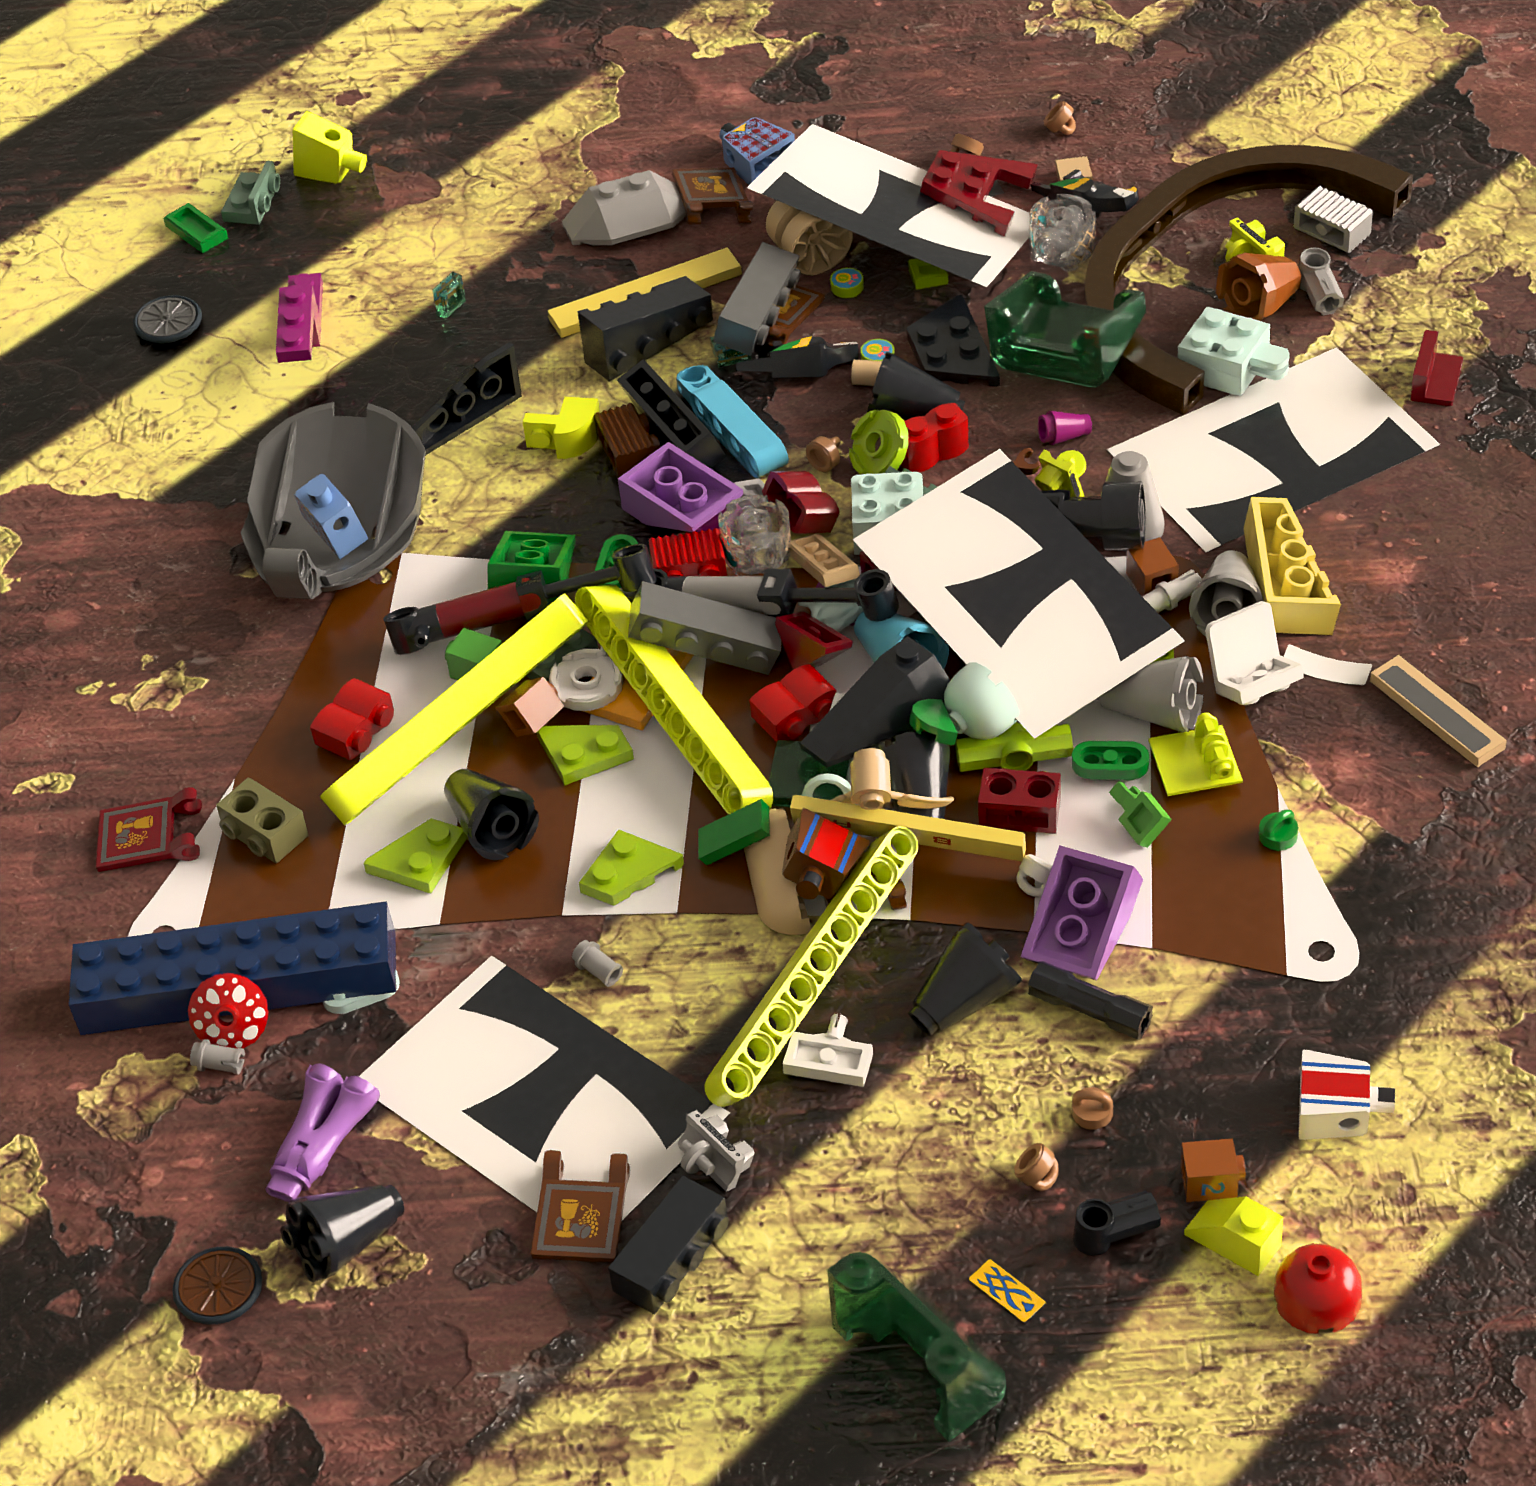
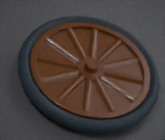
[172,1246,263,1325]

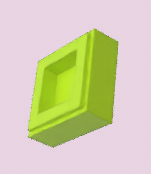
[908,258,948,290]

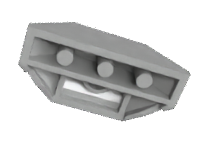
[562,170,686,245]

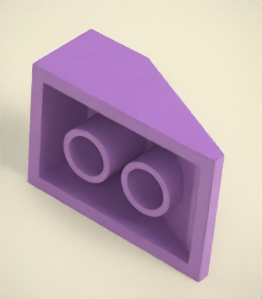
[618,442,743,532]
[1021,845,1143,981]

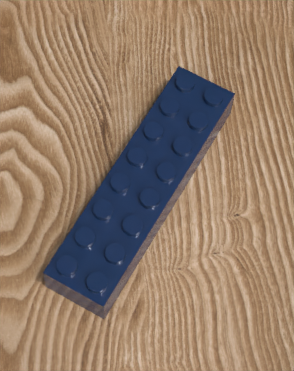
[69,901,397,1035]

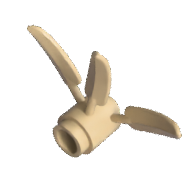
[831,748,954,810]

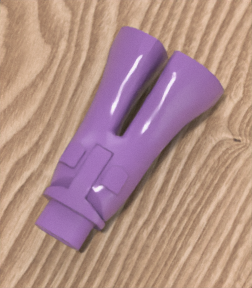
[265,1064,380,1202]

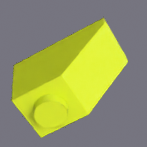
[1184,1196,1284,1276]

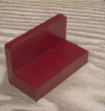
[1410,330,1464,406]

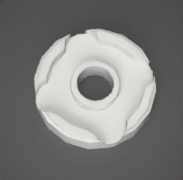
[549,649,624,711]

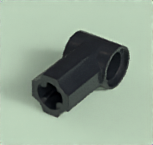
[1073,1190,1161,1256]

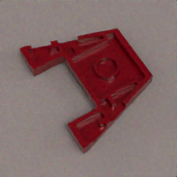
[920,150,1038,236]

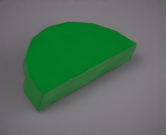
[910,699,958,746]

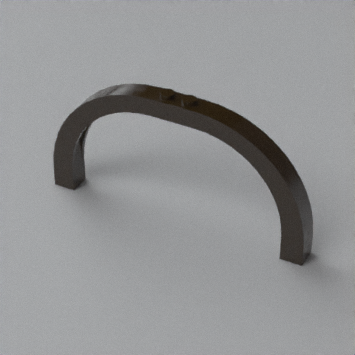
[1085,145,1413,415]

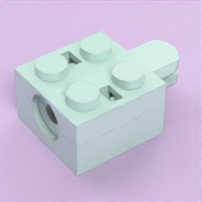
[1178,307,1289,396]

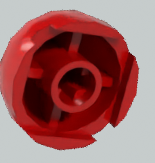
[1274,1243,1362,1334]

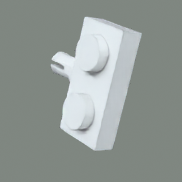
[783,1014,873,1087]

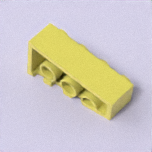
[1244,497,1341,635]

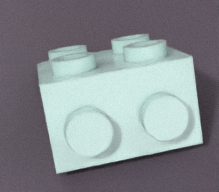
[851,472,923,555]

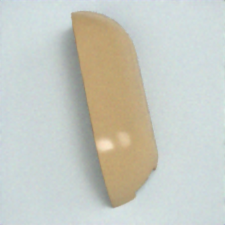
[744,808,811,935]

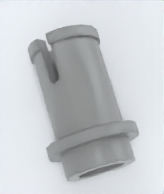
[572,940,623,987]
[190,1039,245,1075]

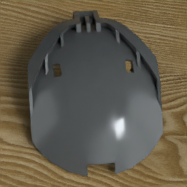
[241,402,426,599]

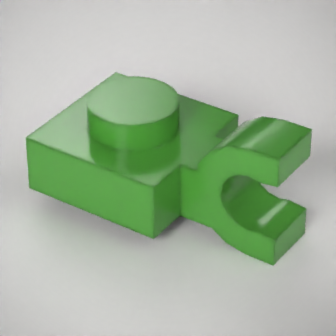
[1109,781,1172,848]

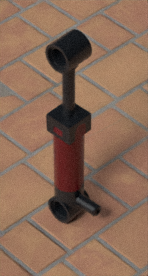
[383,544,657,655]

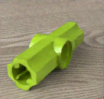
[955,722,1073,772]

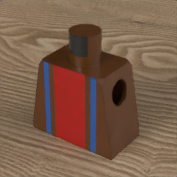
[782,807,870,900]

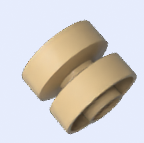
[766,200,852,275]

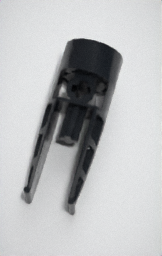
[1041,481,1146,550]

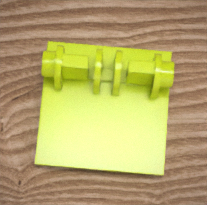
[1148,713,1243,796]

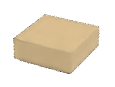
[1055,156,1092,181]

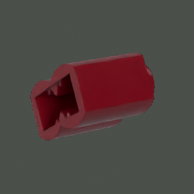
[762,471,840,534]

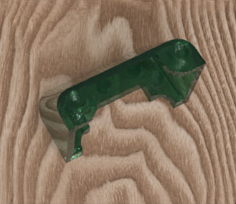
[984,271,1146,387]
[827,1252,1006,1442]

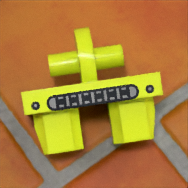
[1225,218,1285,262]
[1034,449,1086,497]

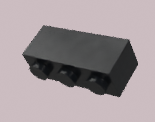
[608,1176,729,1315]

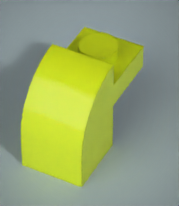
[523,397,600,459]

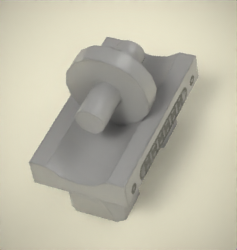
[678,1110,754,1192]

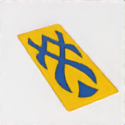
[969,1259,1045,1322]

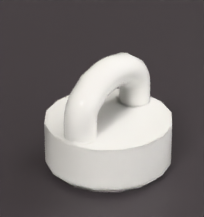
[1016,854,1052,897]

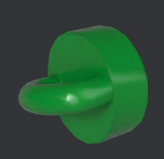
[1258,809,1299,851]

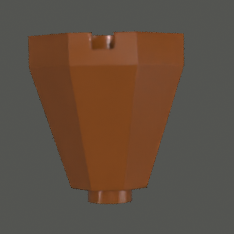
[1216,253,1302,321]

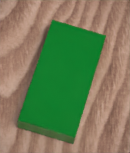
[163,203,228,253]
[698,799,770,866]

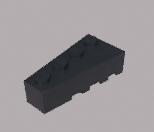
[577,276,713,382]

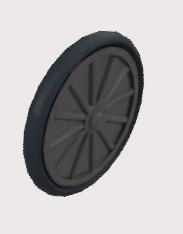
[133,295,202,344]

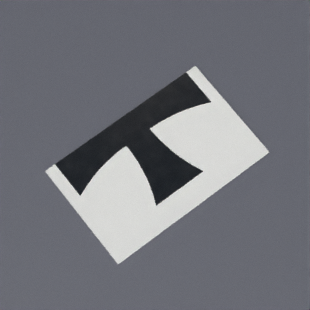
[747,124,1032,287]
[1107,347,1440,552]
[853,449,1184,739]
[359,956,730,1220]

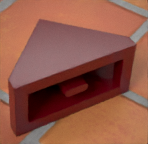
[775,611,853,670]

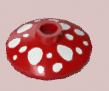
[188,973,269,1049]

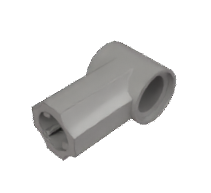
[1299,248,1344,316]

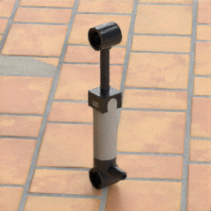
[635,569,899,622]

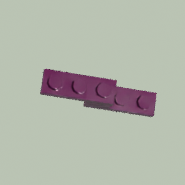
[276,273,323,363]

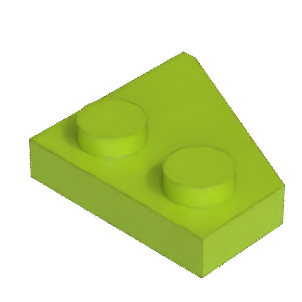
[537,725,634,786]
[364,818,467,894]
[579,830,684,906]

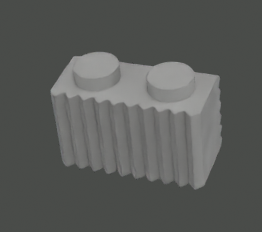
[1293,185,1373,253]

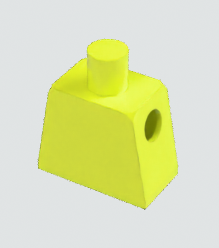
[293,111,367,184]

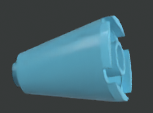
[854,612,949,670]

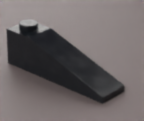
[412,342,522,456]
[800,636,950,768]

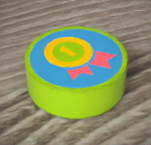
[830,268,864,298]
[861,339,895,361]

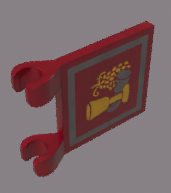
[96,787,202,872]

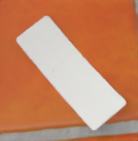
[1284,645,1372,685]

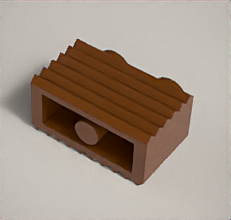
[594,402,660,478]

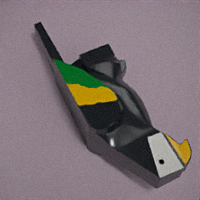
[1030,169,1139,220]
[736,336,859,378]

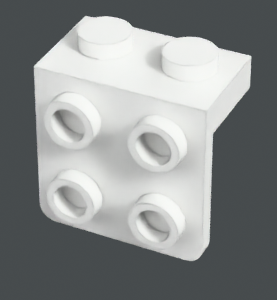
[1205,601,1304,705]

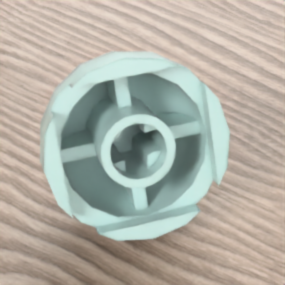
[944,662,1019,740]

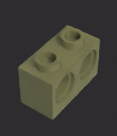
[216,777,309,864]

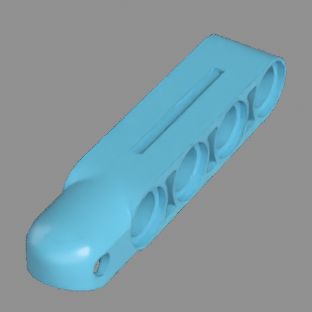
[676,365,789,478]

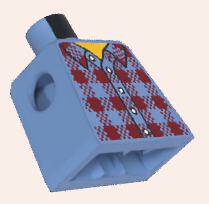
[719,118,795,185]
[294,474,368,559]

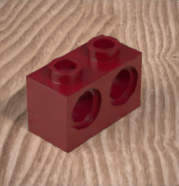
[978,768,1061,834]

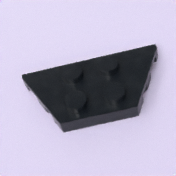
[906,295,1000,387]

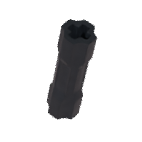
[1028,961,1153,1040]

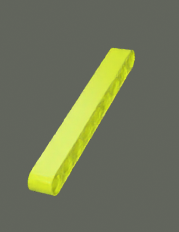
[575,584,773,814]
[320,593,589,826]
[705,826,918,1107]

